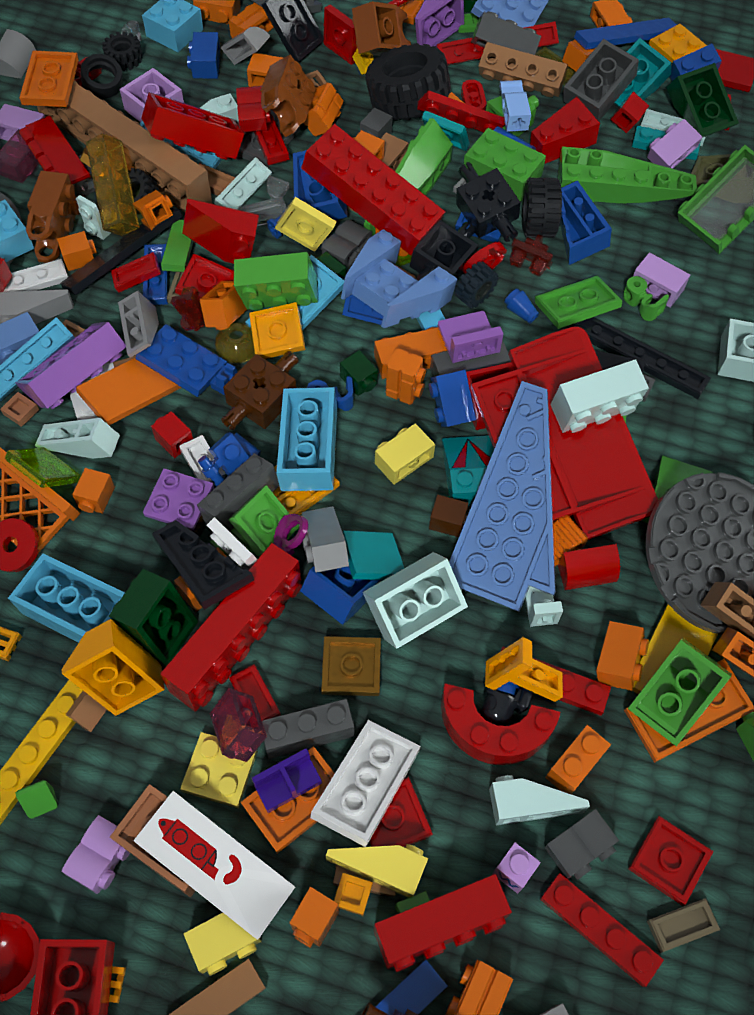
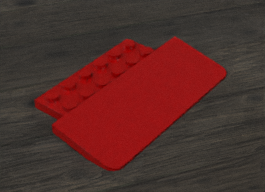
[470,327,658,540]

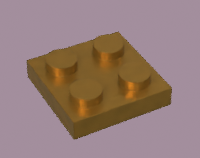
[321,636,381,696]

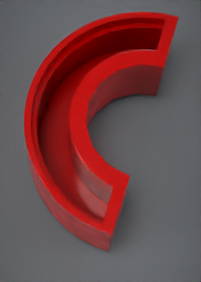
[441,683,561,765]

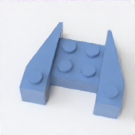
[341,229,458,328]

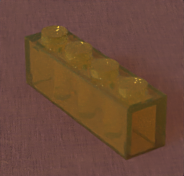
[86,133,139,236]

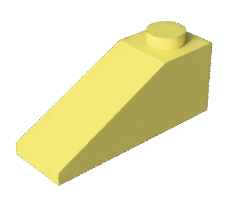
[326,844,428,898]

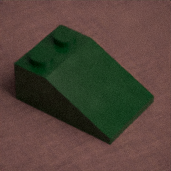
[666,63,739,138]
[109,569,198,667]

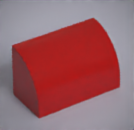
[558,544,620,590]

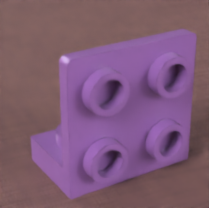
[438,311,503,363]
[143,469,215,531]

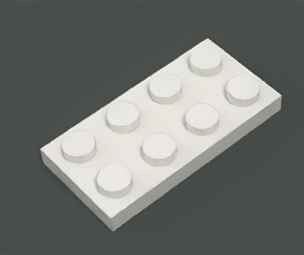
[310,720,421,847]

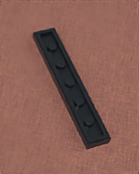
[60,207,182,295]
[570,317,711,399]

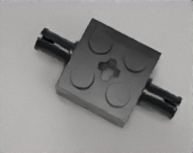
[456,162,521,242]
[409,220,478,281]

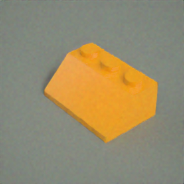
[61,619,165,716]

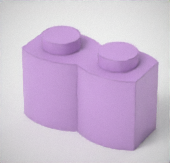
[61,815,130,894]

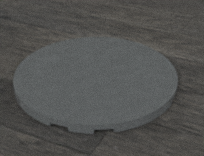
[646,473,754,634]

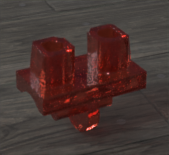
[510,235,553,277]
[170,286,205,331]

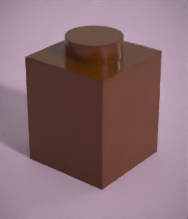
[429,495,469,537]

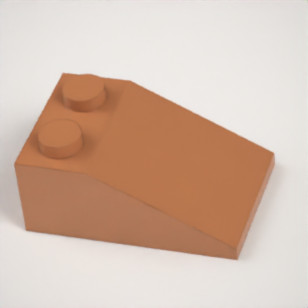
[110,784,195,898]

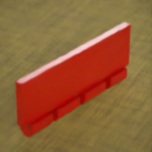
[19,116,90,184]

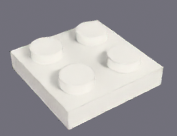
[207,517,258,570]

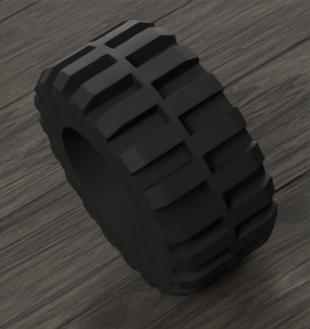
[365,43,451,120]

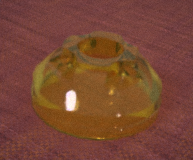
[215,323,255,363]

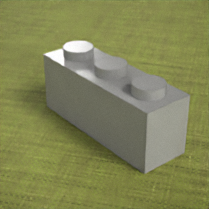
[298,506,349,572]

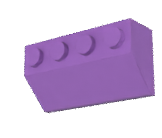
[15,322,126,409]

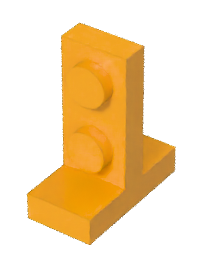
[485,637,563,702]

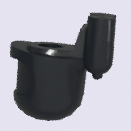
[479,686,534,726]

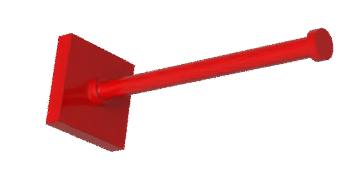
[323,0,410,65]

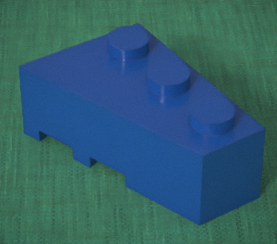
[560,180,612,265]

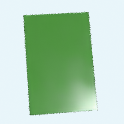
[535,276,622,329]

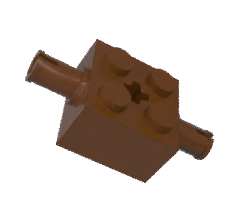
[221,351,298,430]

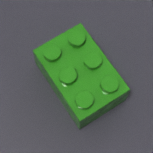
[464,128,546,202]
[234,252,318,311]

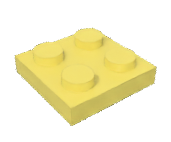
[274,197,336,252]
[180,732,258,809]

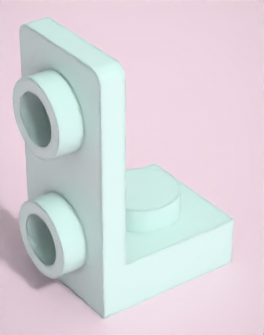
[76,195,121,240]
[525,587,563,627]

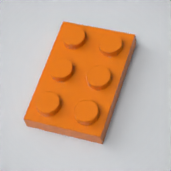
[19,51,79,107]
[241,746,335,854]

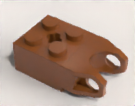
[352,1,411,56]
[260,54,316,137]
[26,171,79,263]

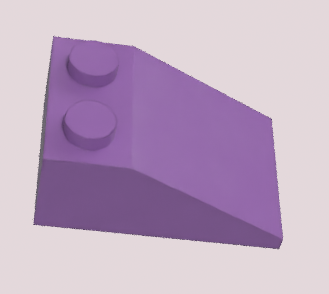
[415,0,464,47]

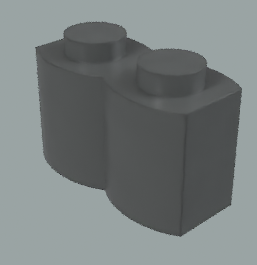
[321,220,372,271]
[545,809,619,880]

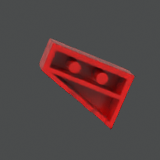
[530,96,600,164]

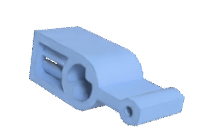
[499,80,531,132]

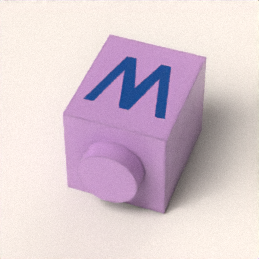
[492,843,541,894]

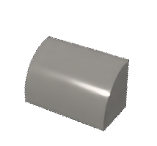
[221,27,270,65]
[0,29,36,79]

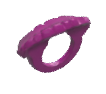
[273,514,308,555]

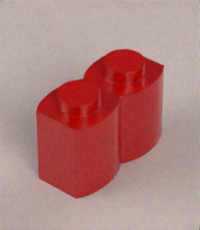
[236,86,271,132]

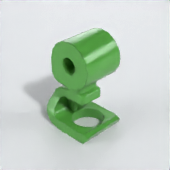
[623,276,669,321]

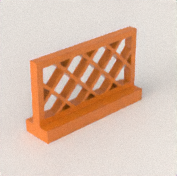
[0,447,80,553]

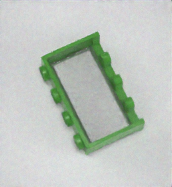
[677,145,754,254]

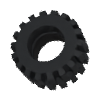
[522,177,562,238]

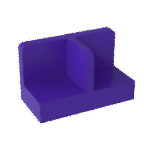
[251,748,322,813]

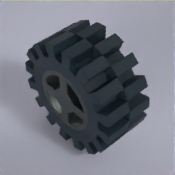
[455,262,499,308]

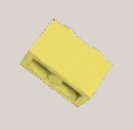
[375,423,435,485]
[183,913,261,976]

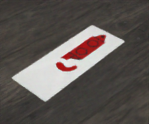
[133,791,295,940]

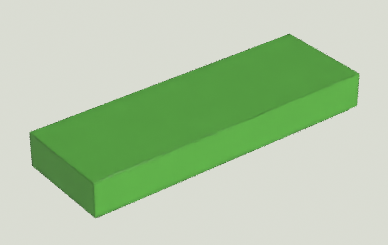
[161,220,194,272]

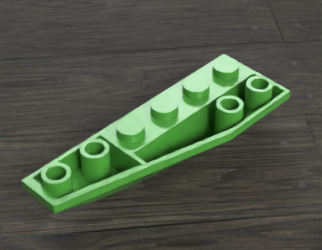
[364,118,453,236]
[557,147,697,203]

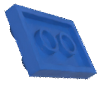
[136,324,227,397]

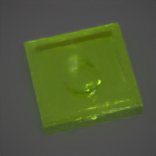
[4,447,81,488]

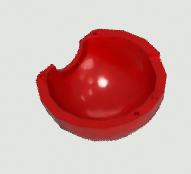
[0,912,40,1002]

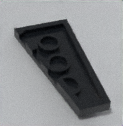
[152,520,254,610]

